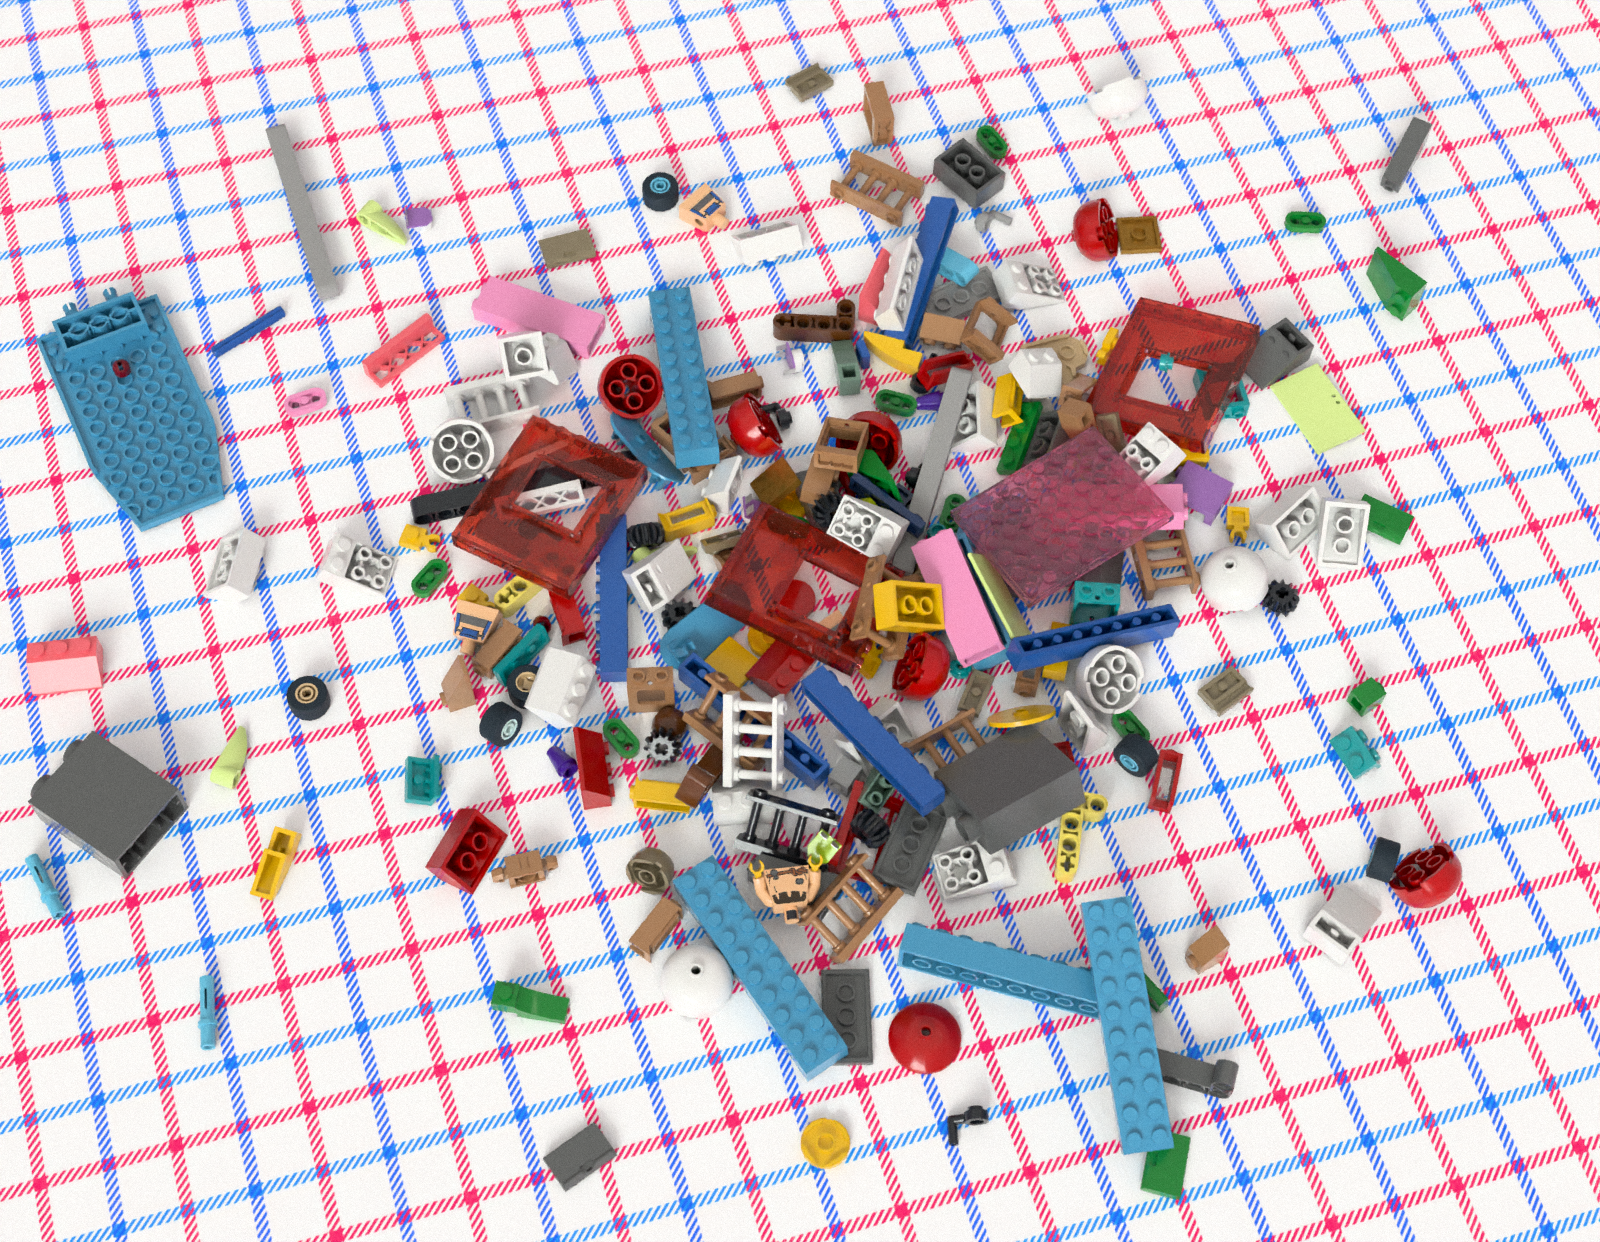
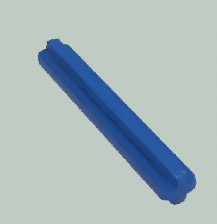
[211,306,286,358]

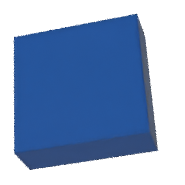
[855,339,870,370]

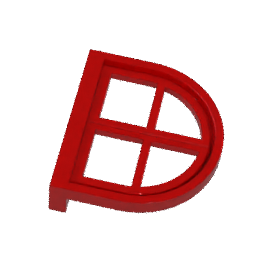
[828,780,904,884]

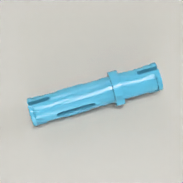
[25,854,66,920]
[198,975,218,1050]

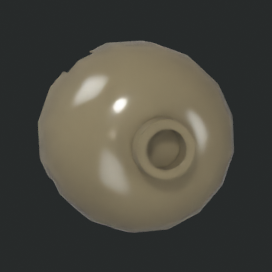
[626,847,675,895]

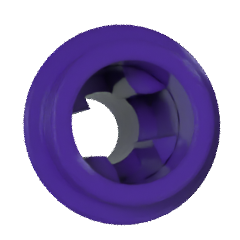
[916,390,944,411]
[546,745,578,779]

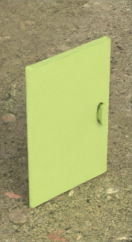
[1270,363,1365,455]
[967,553,1031,639]

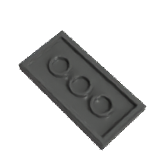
[872,799,948,897]
[821,969,873,1066]

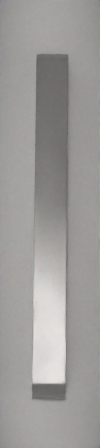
[265,123,340,301]
[891,366,973,578]

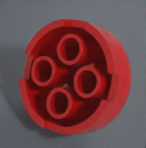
[1071,198,1119,262]
[597,354,663,420]
[727,393,783,458]
[836,411,902,470]
[892,631,950,702]
[1389,843,1463,909]

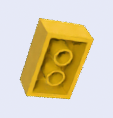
[873,580,945,633]

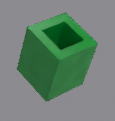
[1346,677,1387,717]

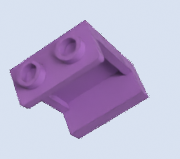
[1168,460,1234,526]

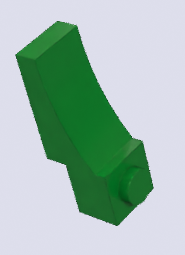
[491,980,570,1024]

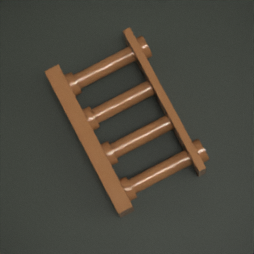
[830,149,925,228]
[1126,520,1201,601]
[849,554,921,662]
[682,671,787,771]
[900,708,986,769]
[796,853,904,964]

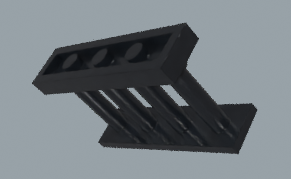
[733,788,841,873]

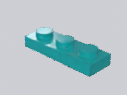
[492,623,551,687]

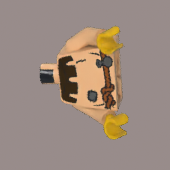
[748,853,823,924]

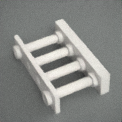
[444,373,541,433]
[723,691,787,791]

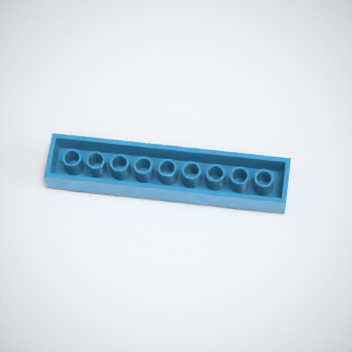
[648,287,720,469]
[672,855,848,1082]
[1080,895,1174,1155]
[897,922,1099,1020]

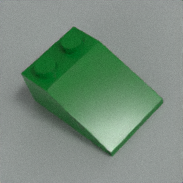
[1366,247,1428,321]
[847,449,904,504]

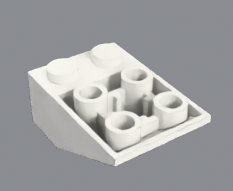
[991,259,1065,310]
[1105,422,1187,496]
[827,494,910,564]
[315,532,398,597]
[622,538,698,613]
[932,841,1018,901]
[1303,884,1382,965]

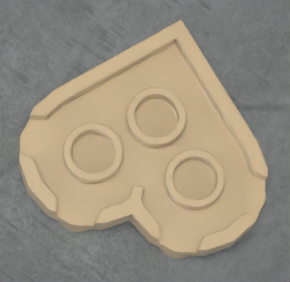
[1020,334,1088,389]

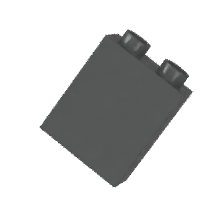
[933,724,1086,855]
[28,730,189,880]

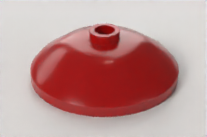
[888,1002,961,1074]

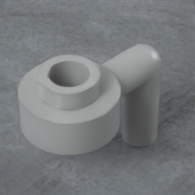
[974,210,1013,233]

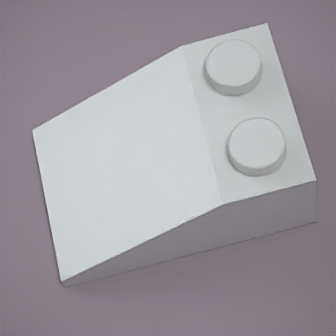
[1317,497,1370,570]
[1057,690,1108,758]

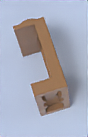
[960,296,1018,365]
[627,666,675,713]

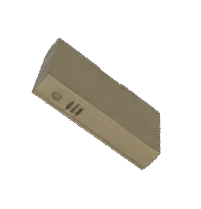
[538,228,596,269]

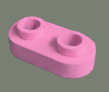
[284,387,327,417]

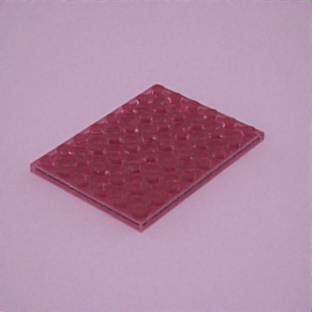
[950,425,1174,608]

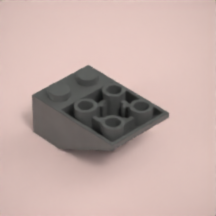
[1234,317,1314,390]

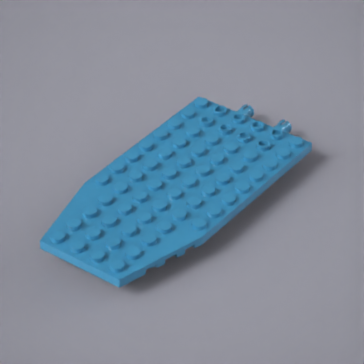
[36,287,225,532]

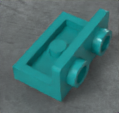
[1329,726,1381,780]
[404,754,442,806]

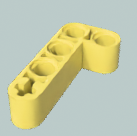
[494,547,580,618]
[1054,792,1108,884]

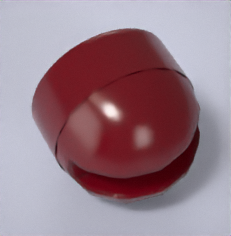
[112,359,131,378]
[533,615,551,633]

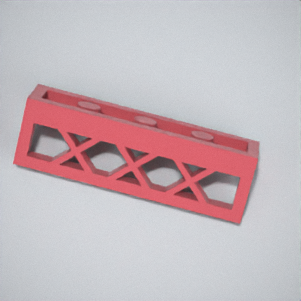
[362,312,446,388]

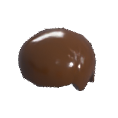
[651,707,688,739]

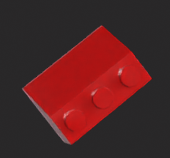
[745,627,826,699]
[573,727,615,810]
[425,808,508,895]

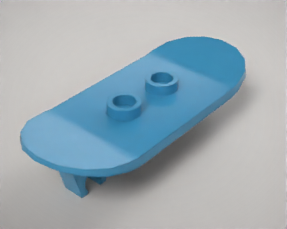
[610,410,685,490]
[660,586,751,670]

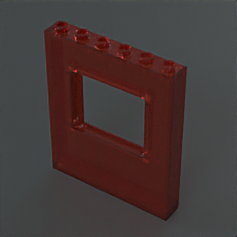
[1086,297,1260,454]
[451,415,648,600]
[704,501,905,677]

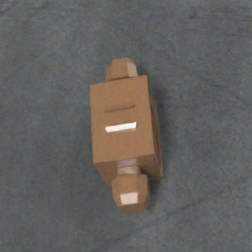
[491,849,559,889]

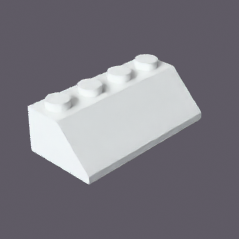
[874,236,923,331]

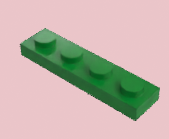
[996,402,1043,475]

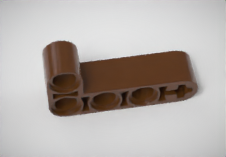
[773,299,855,343]
[675,744,723,810]

